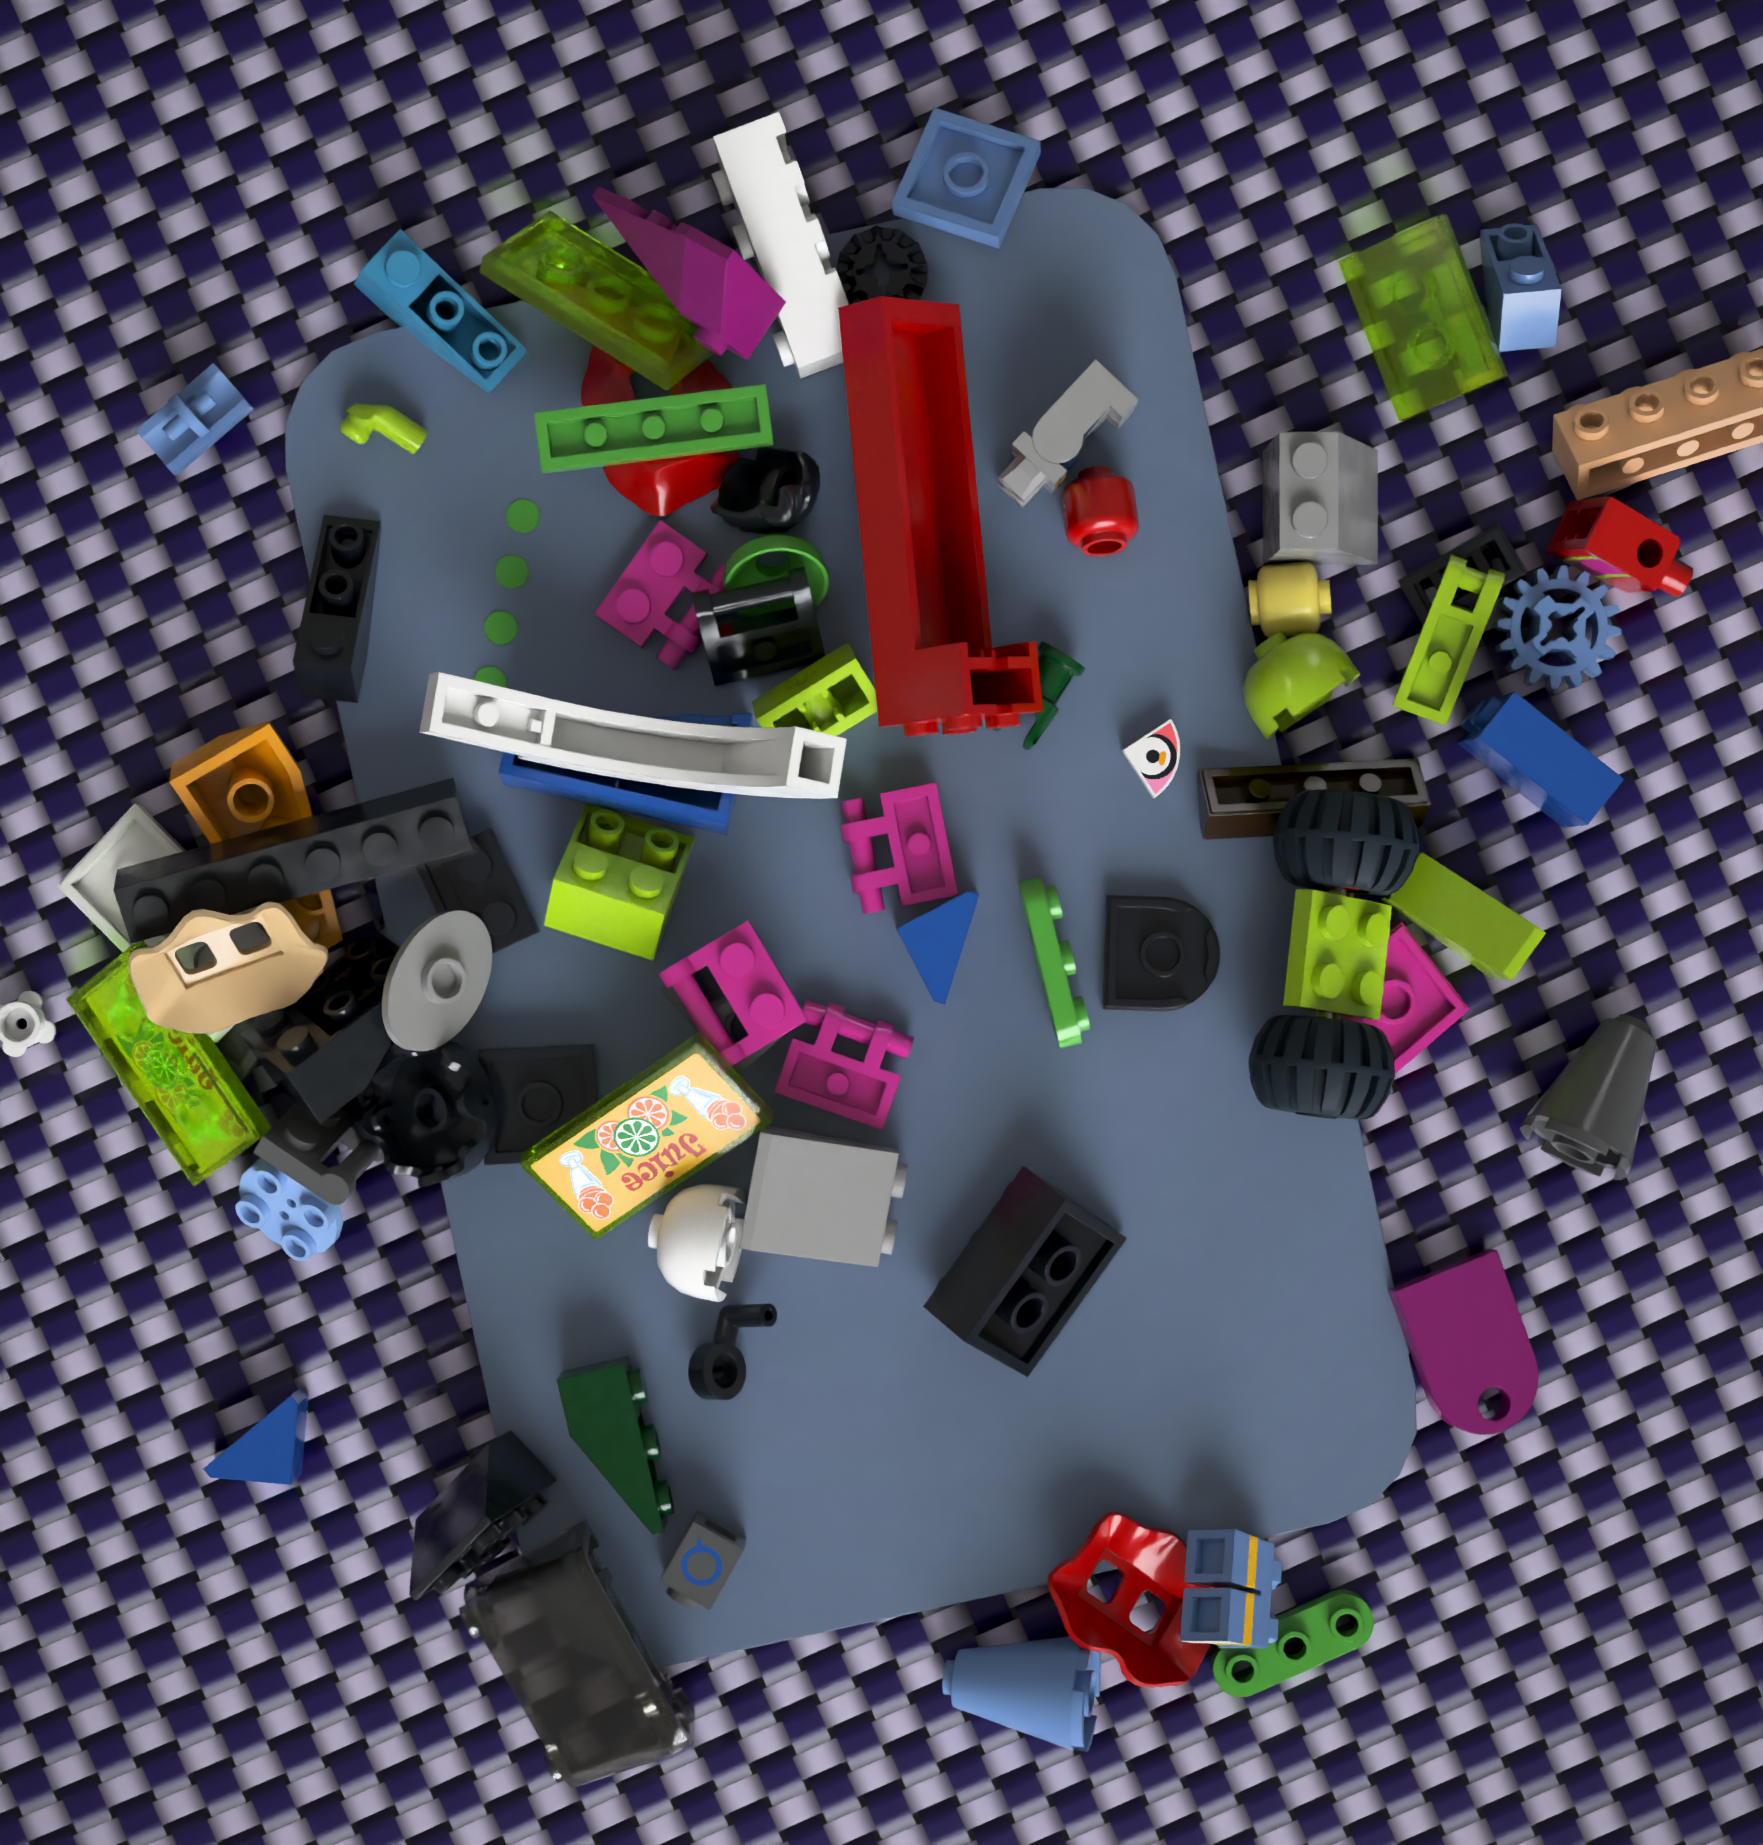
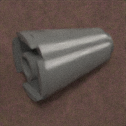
[1520,1014,1657,1180]

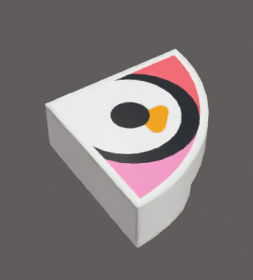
[1122,719,1180,798]

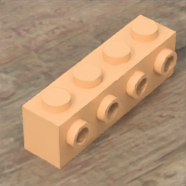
[1552,348,1763,501]

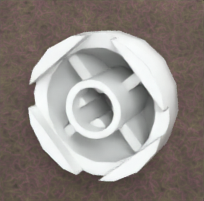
[648,1184,746,1302]

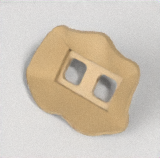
[128,902,329,1033]

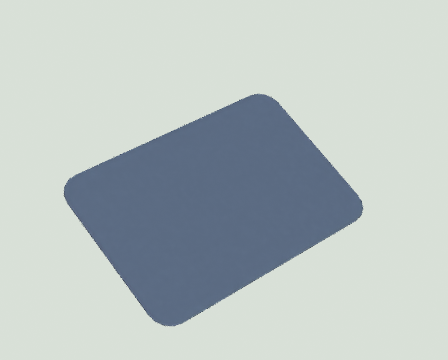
[285,188,1417,1668]

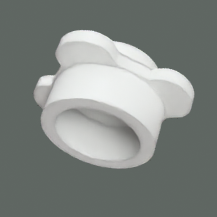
[0,991,56,1057]

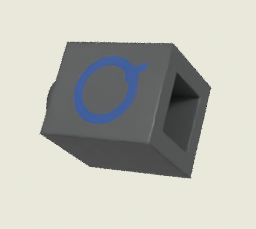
[660,1511,746,1610]

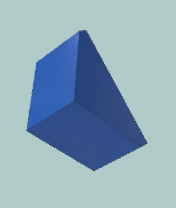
[896,891,980,1005]
[203,1387,309,1485]

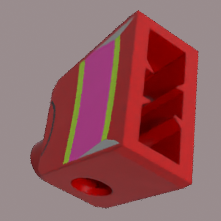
[1545,496,1693,597]

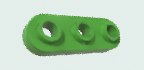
[1018,876,1090,1049]
[1211,1590,1374,1697]

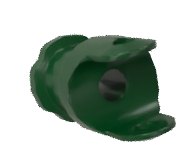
[993,641,1085,750]

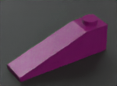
[592,187,786,360]

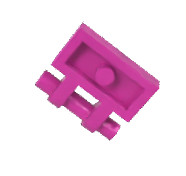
[594,520,725,670]
[839,782,958,914]
[774,999,914,1130]

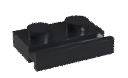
[416,828,540,954]

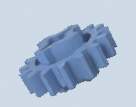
[1492,565,1621,691]

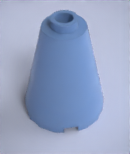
[942,1636,1101,1752]

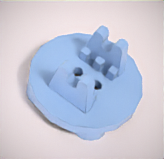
[235,1159,343,1262]

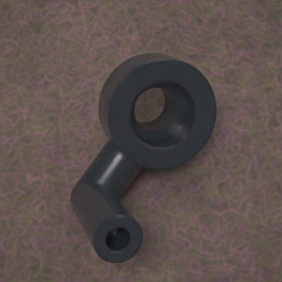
[688,1304,777,1400]

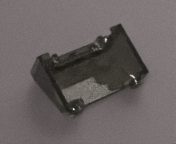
[459,1519,695,1788]

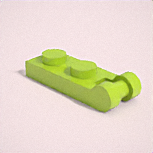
[1392,554,1506,726]

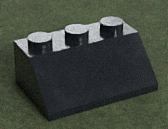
[923,1166,1127,1377]

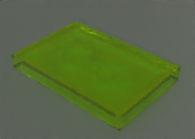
[1338,214,1508,421]

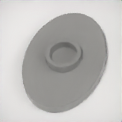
[382,910,492,1051]

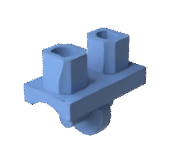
[135,363,254,476]

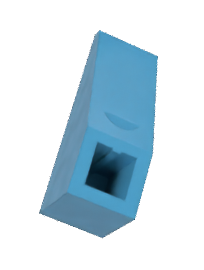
[354,229,528,393]

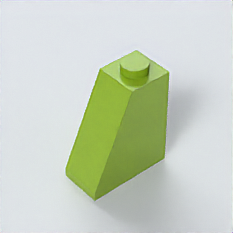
[1380,852,1546,980]

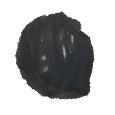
[710,447,821,534]

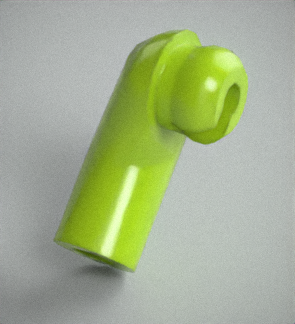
[340,403,428,455]

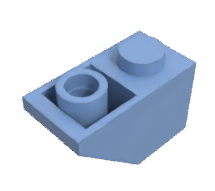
[1480,223,1561,352]

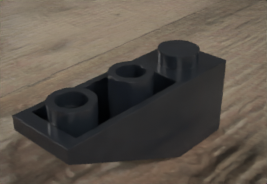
[293,515,382,703]

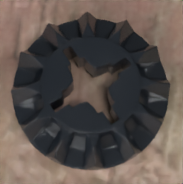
[836,225,928,305]

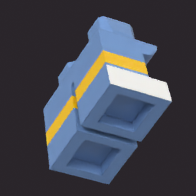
[1180,1529,1282,1649]

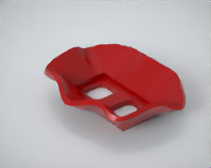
[580,326,740,516]
[1047,1511,1218,1688]

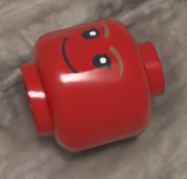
[1061,466,1139,557]

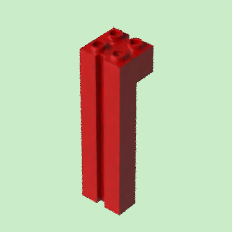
[838,296,1043,737]

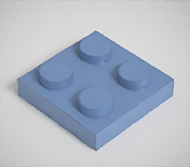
[891,108,1041,249]

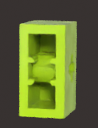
[751,642,877,736]

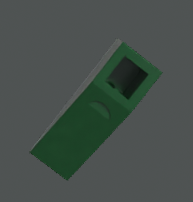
[557,1356,675,1535]

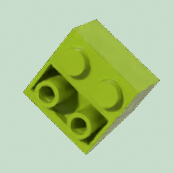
[544,803,695,961]

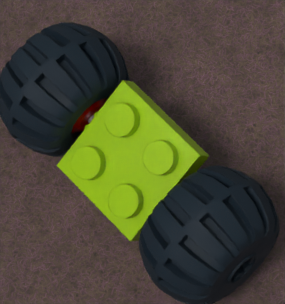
[1248,789,1419,1120]

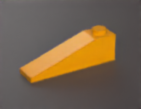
[169,721,343,949]

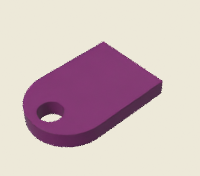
[1388,1249,1539,1435]

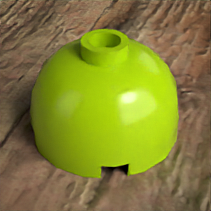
[1243,631,1360,740]

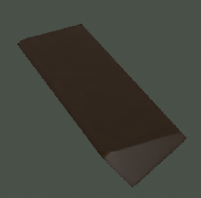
[1197,758,1431,840]

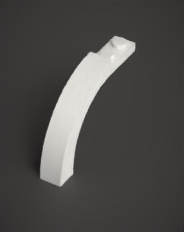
[419,672,847,799]

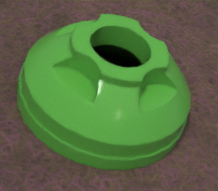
[723,533,829,618]

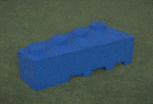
[498,713,753,835]

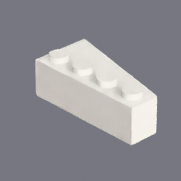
[711,112,849,379]

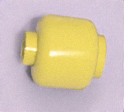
[1248,561,1332,638]

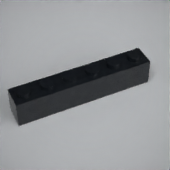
[113,778,472,944]

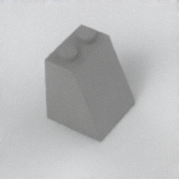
[1263,432,1378,565]
[739,1124,908,1267]

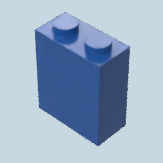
[1457,691,1624,828]

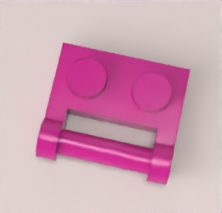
[658,920,808,1074]

